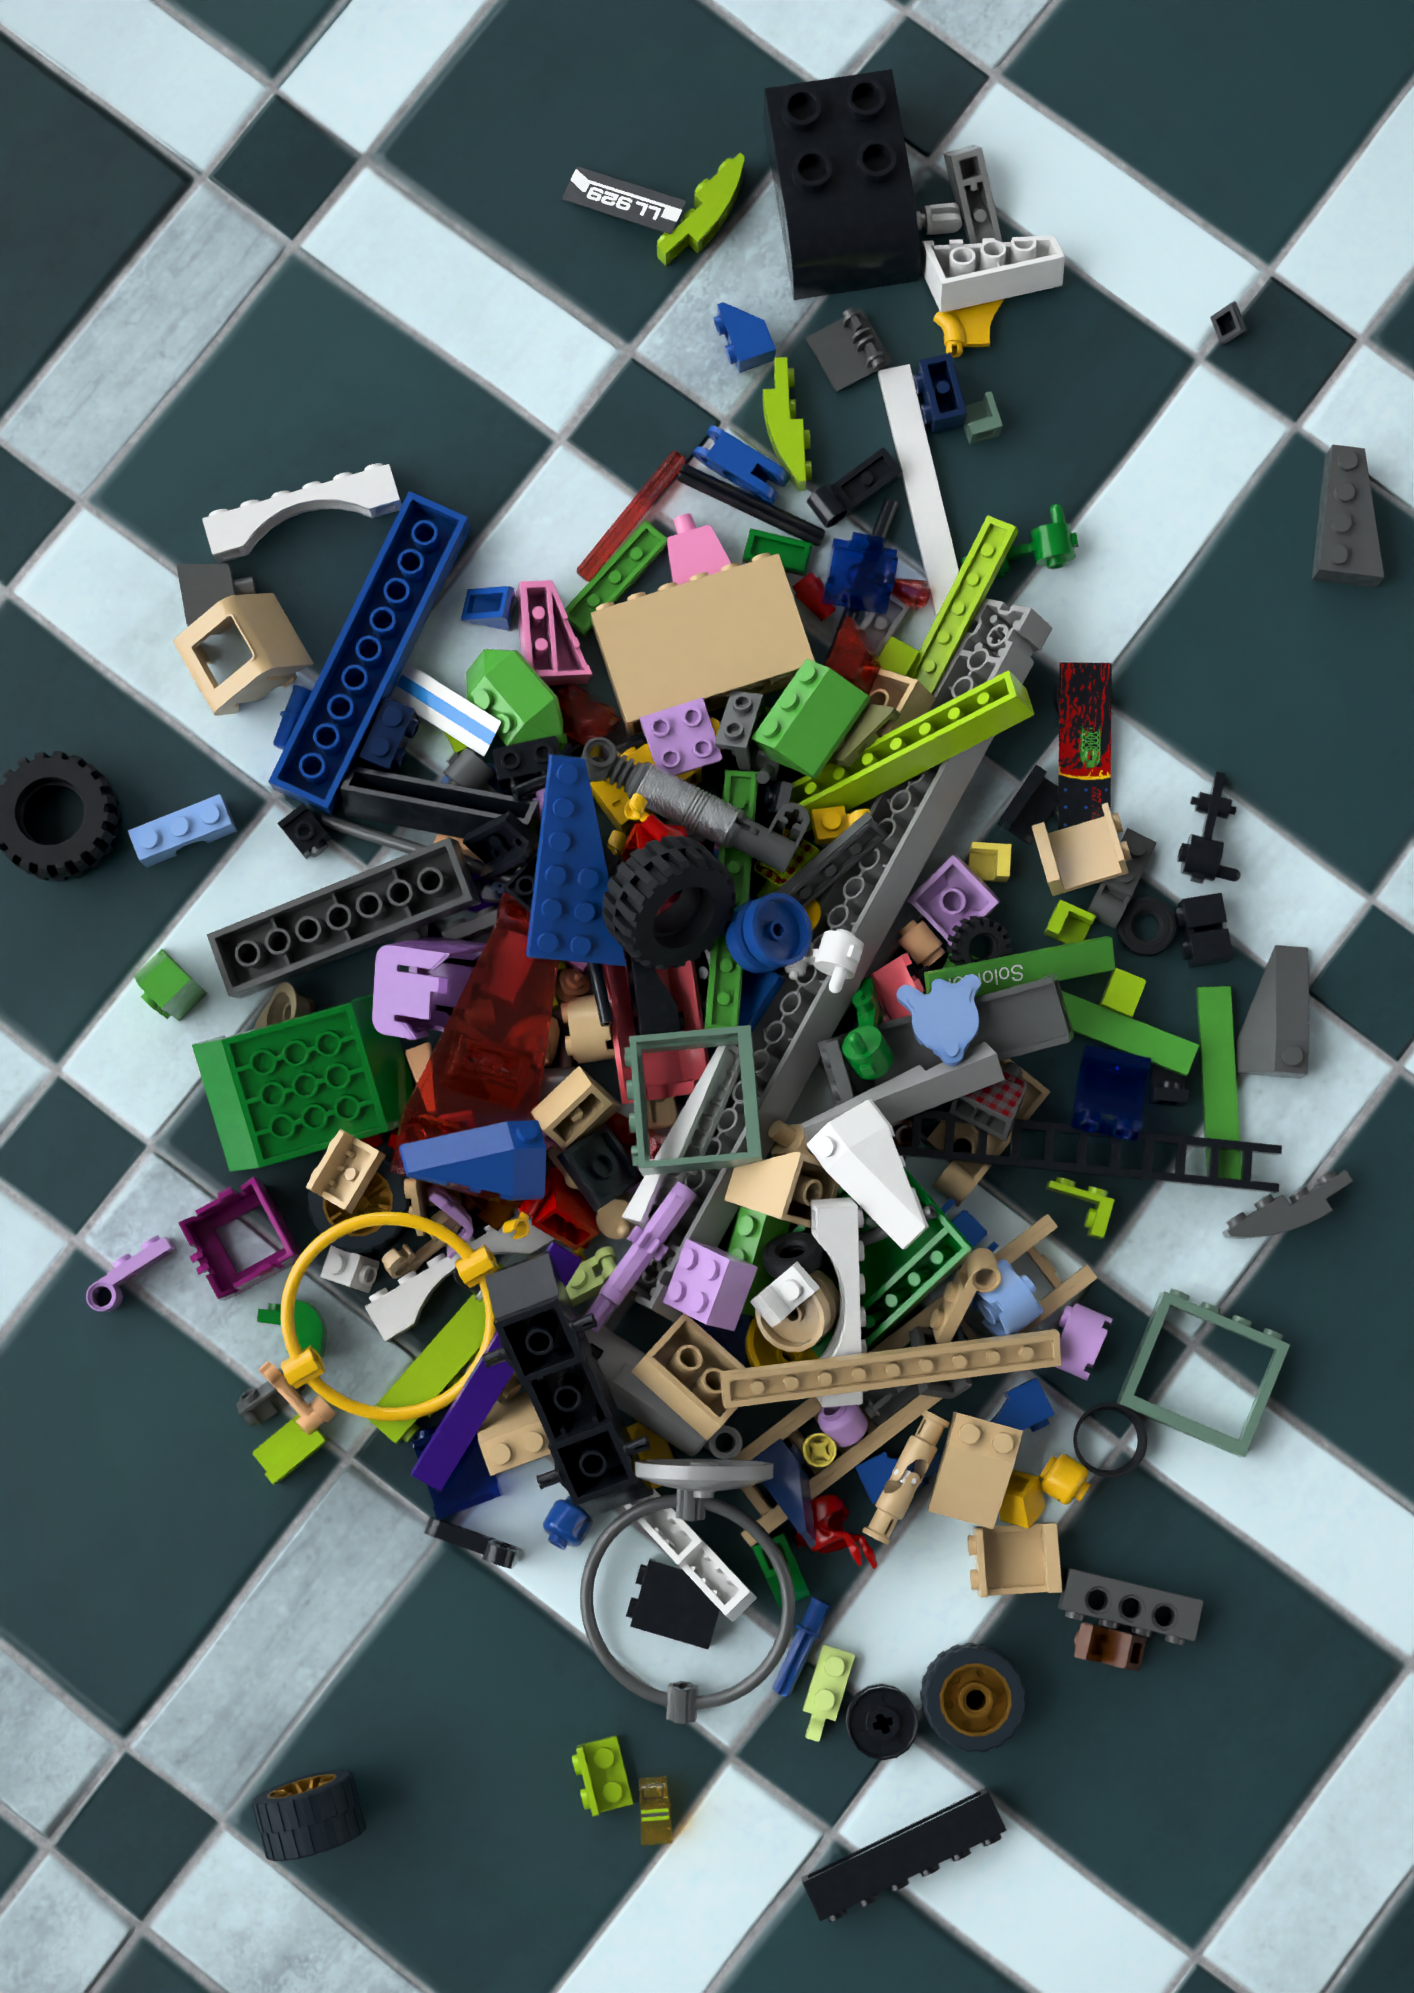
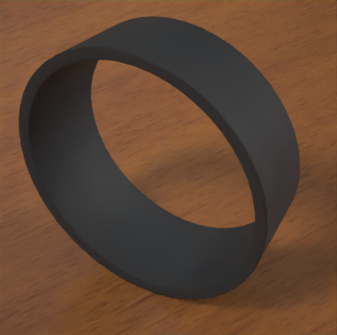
[1073,1403,1148,1478]

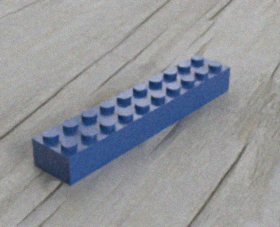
[268,491,471,816]

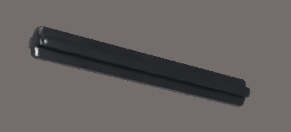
[677,464,826,547]

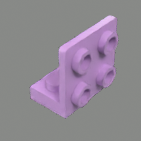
[640,697,722,776]

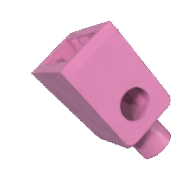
[667,514,731,585]

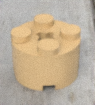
[561,995,615,1064]

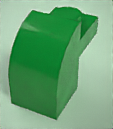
[257,1300,327,1358]

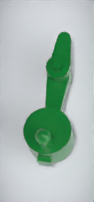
[961,503,1079,579]
[842,977,894,1080]

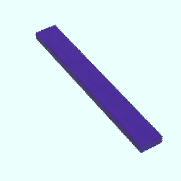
[411,1241,582,1491]

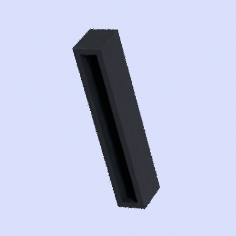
[340,766,541,849]
[801,1788,1007,1922]

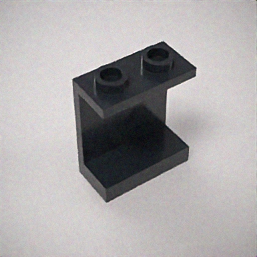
[626,1558,720,1650]

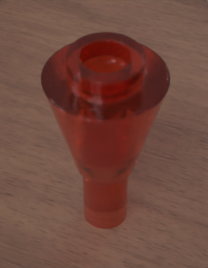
[870,572,931,611]

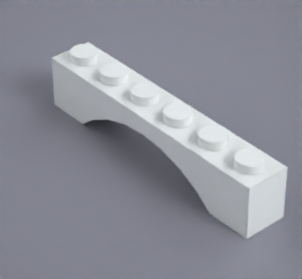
[202,463,402,563]
[810,1197,868,1408]
[365,1206,557,1342]

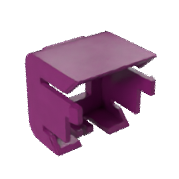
[178,1177,301,1301]

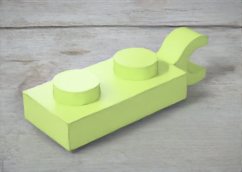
[803,1644,855,1742]

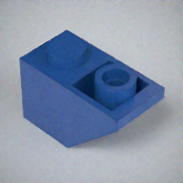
[713,302,776,373]

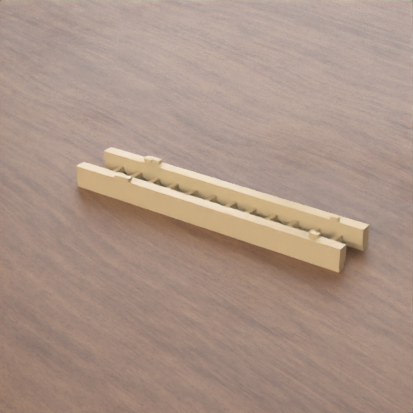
[714,1214,1098,1547]

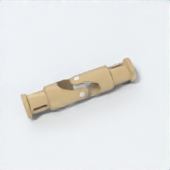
[862,1409,951,1546]

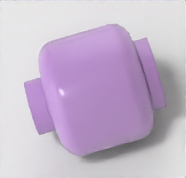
[818,1405,868,1447]

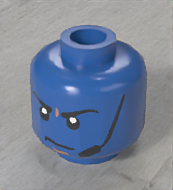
[543,1496,593,1550]

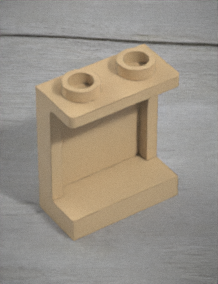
[967,1522,1062,1598]

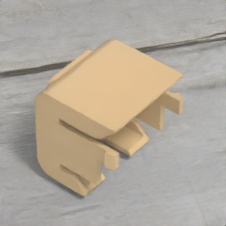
[173,593,314,716]

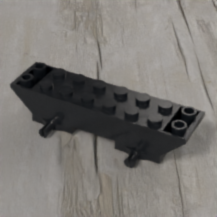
[482,1251,654,1517]

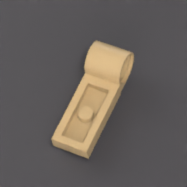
[930,1248,1001,1344]

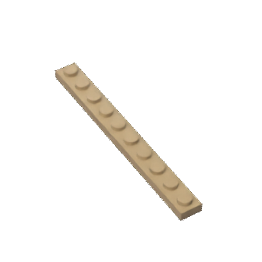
[720,1329,1062,1409]

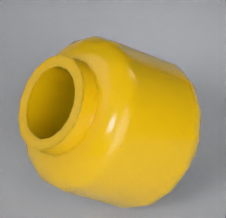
[1039,1454,1091,1505]

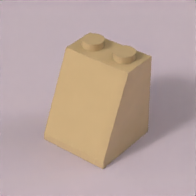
[724,1152,840,1228]
[477,1391,551,1476]

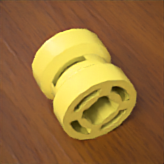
[802,1433,837,1467]

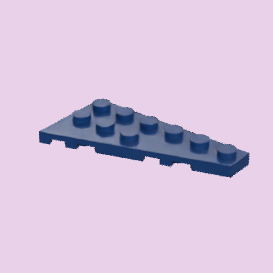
[526,754,626,966]

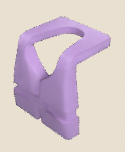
[428,1183,474,1259]

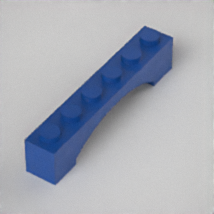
[854,1378,1055,1504]

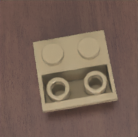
[531,1066,622,1150]

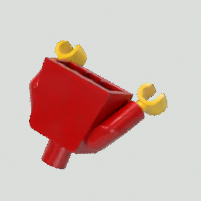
[607,793,704,862]
[503,1167,600,1263]

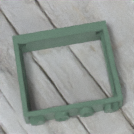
[624,1025,763,1176]
[1116,1288,1290,1457]

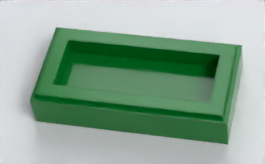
[742,528,813,577]

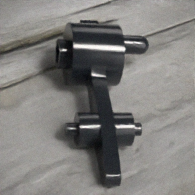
[1177,771,1241,884]

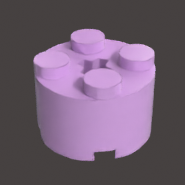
[1055,1303,1113,1381]

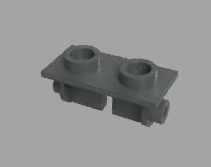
[236,1368,306,1427]
[860,1384,919,1427]

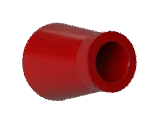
[792,572,836,622]

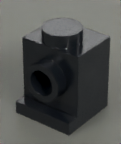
[277,803,331,859]

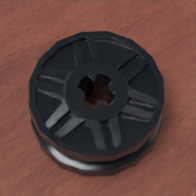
[845,1683,919,1760]

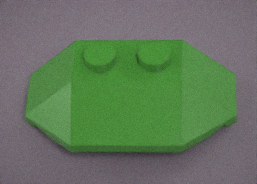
[466,649,568,752]

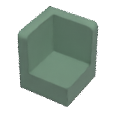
[963,391,1003,445]

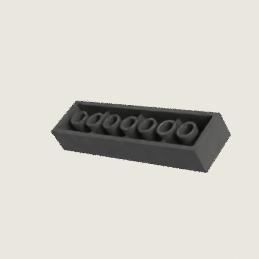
[206,837,481,999]

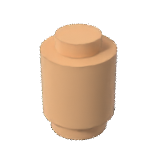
[898,919,945,967]

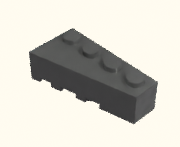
[1312,444,1384,588]

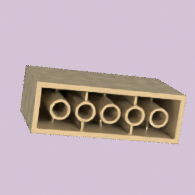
[591,553,815,737]

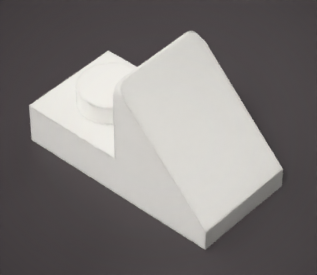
[750,1261,820,1328]

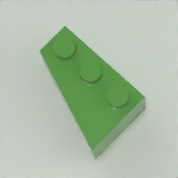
[134,948,208,1021]

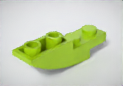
[657,152,745,266]
[762,357,812,491]

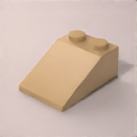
[927,1412,1023,1529]

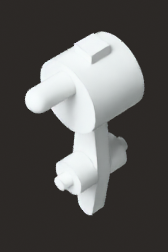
[785,929,864,993]

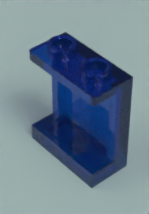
[1071,1045,1151,1141]
[410,1427,503,1520]

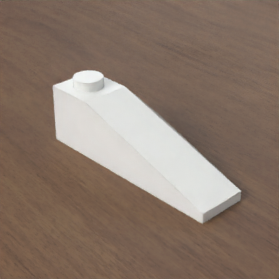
[806,1099,929,1249]

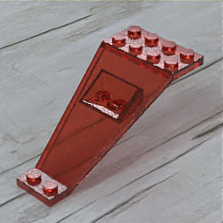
[390,892,559,1209]

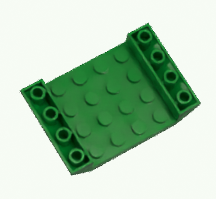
[192,993,422,1172]

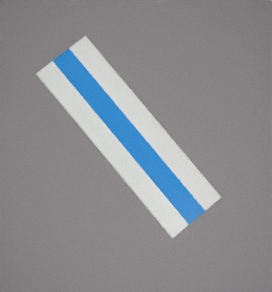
[391,663,501,756]

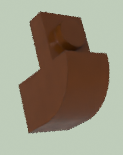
[1074,1622,1147,1671]

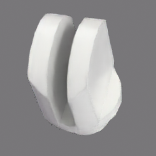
[916,203,962,235]

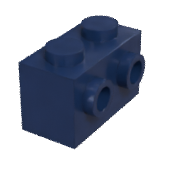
[913,353,967,433]
[359,697,420,774]

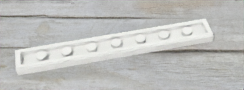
[878,364,959,617]

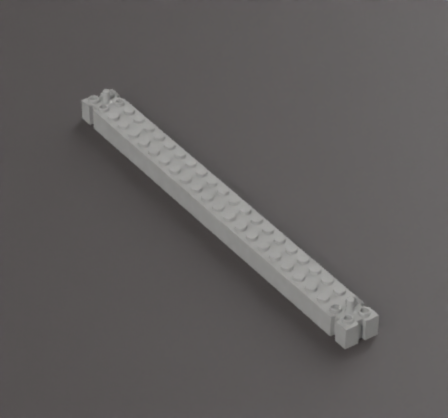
[626,598,1053,1323]

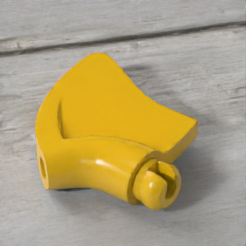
[933,299,1004,358]

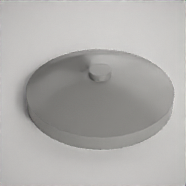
[635,1459,774,1498]

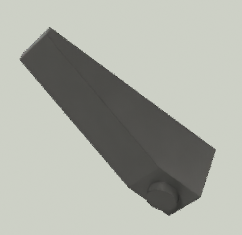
[1235,945,1309,1079]

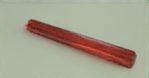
[576,450,686,582]

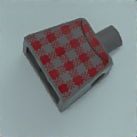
[950,1062,1028,1141]

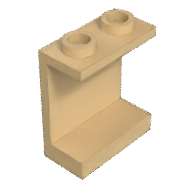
[1032,803,1132,896]

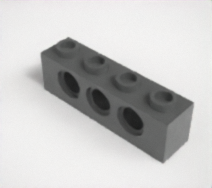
[1058,1567,1204,1645]

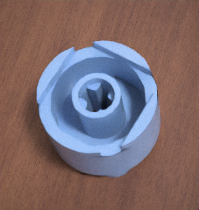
[970,1259,1044,1337]

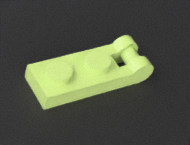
[566,1246,617,1307]

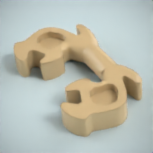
[381,1210,461,1279]

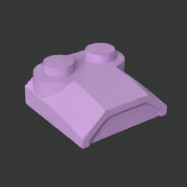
[906,854,1001,946]

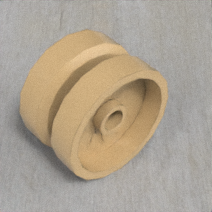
[755,1270,840,1352]

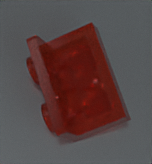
[554,684,621,746]

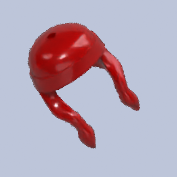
[793,1495,877,1569]

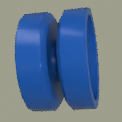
[725,893,812,973]

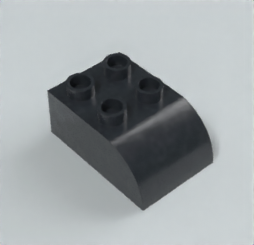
[763,69,920,300]

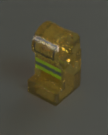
[639,1776,673,1846]

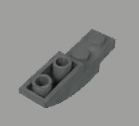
[1222,1169,1353,1239]

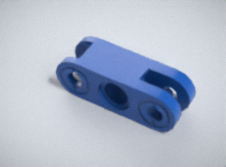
[693,425,791,505]

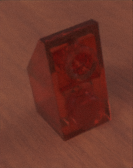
[825,616,881,695]

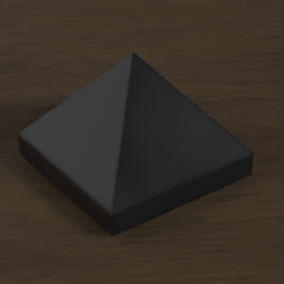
[1210,302,1247,346]

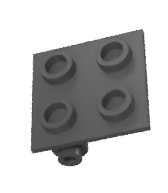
[806,307,892,393]

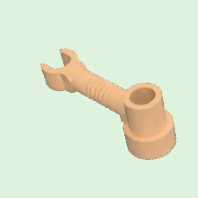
[258,1361,336,1436]

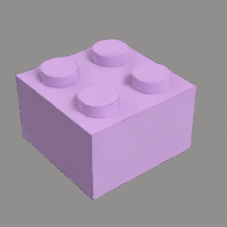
[663,1239,758,1331]

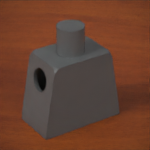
[176,563,257,627]

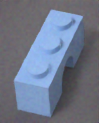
[128,794,238,868]

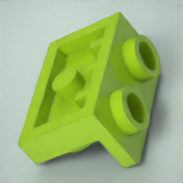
[572,1735,634,1817]

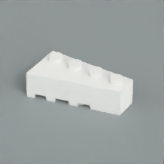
[921,235,1065,313]

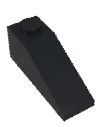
[624,949,685,1036]

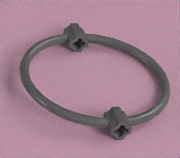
[580,1489,795,1724]

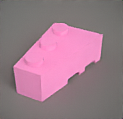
[516,580,592,686]

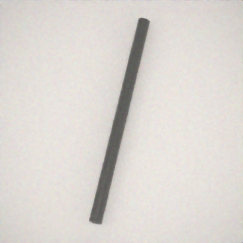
[321,814,516,884]

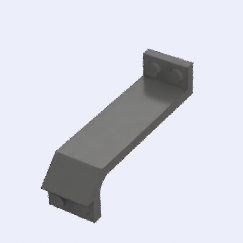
[817,972,1074,1106]

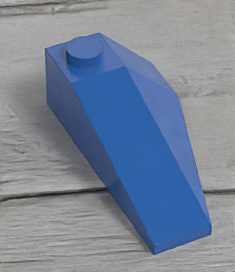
[399,1120,546,1201]

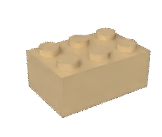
[631,1313,746,1441]

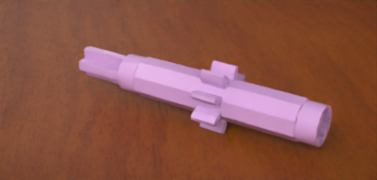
[585,1181,697,1333]

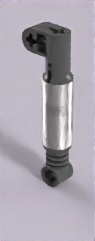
[581,737,810,873]

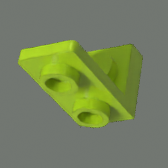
[1045,1177,1115,1240]

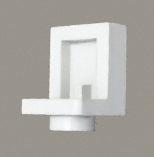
[320,1245,380,1293]

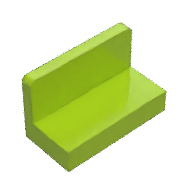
[253,1414,330,1485]

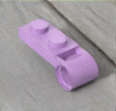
[86,1235,177,1312]

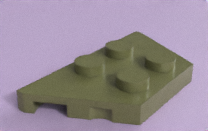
[827,703,900,767]

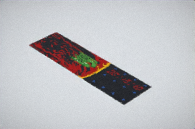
[1058,662,1112,830]

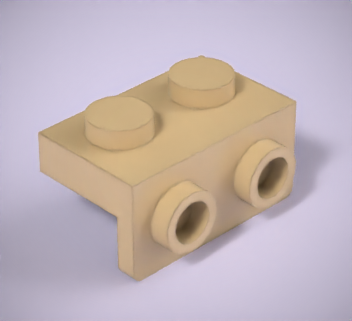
[306,1129,386,1214]

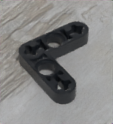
[424,1516,522,1569]

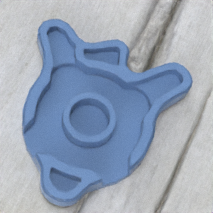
[896,974,981,1066]

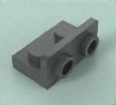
[715,691,767,771]

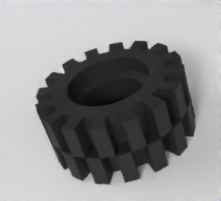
[946,916,1012,966]

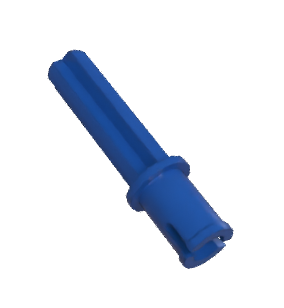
[773,1596,832,1697]

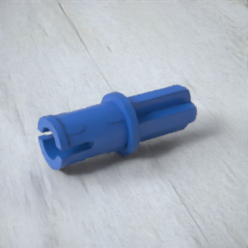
[273,685,312,750]

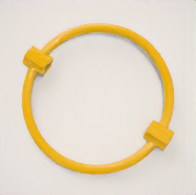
[280,1211,500,1421]

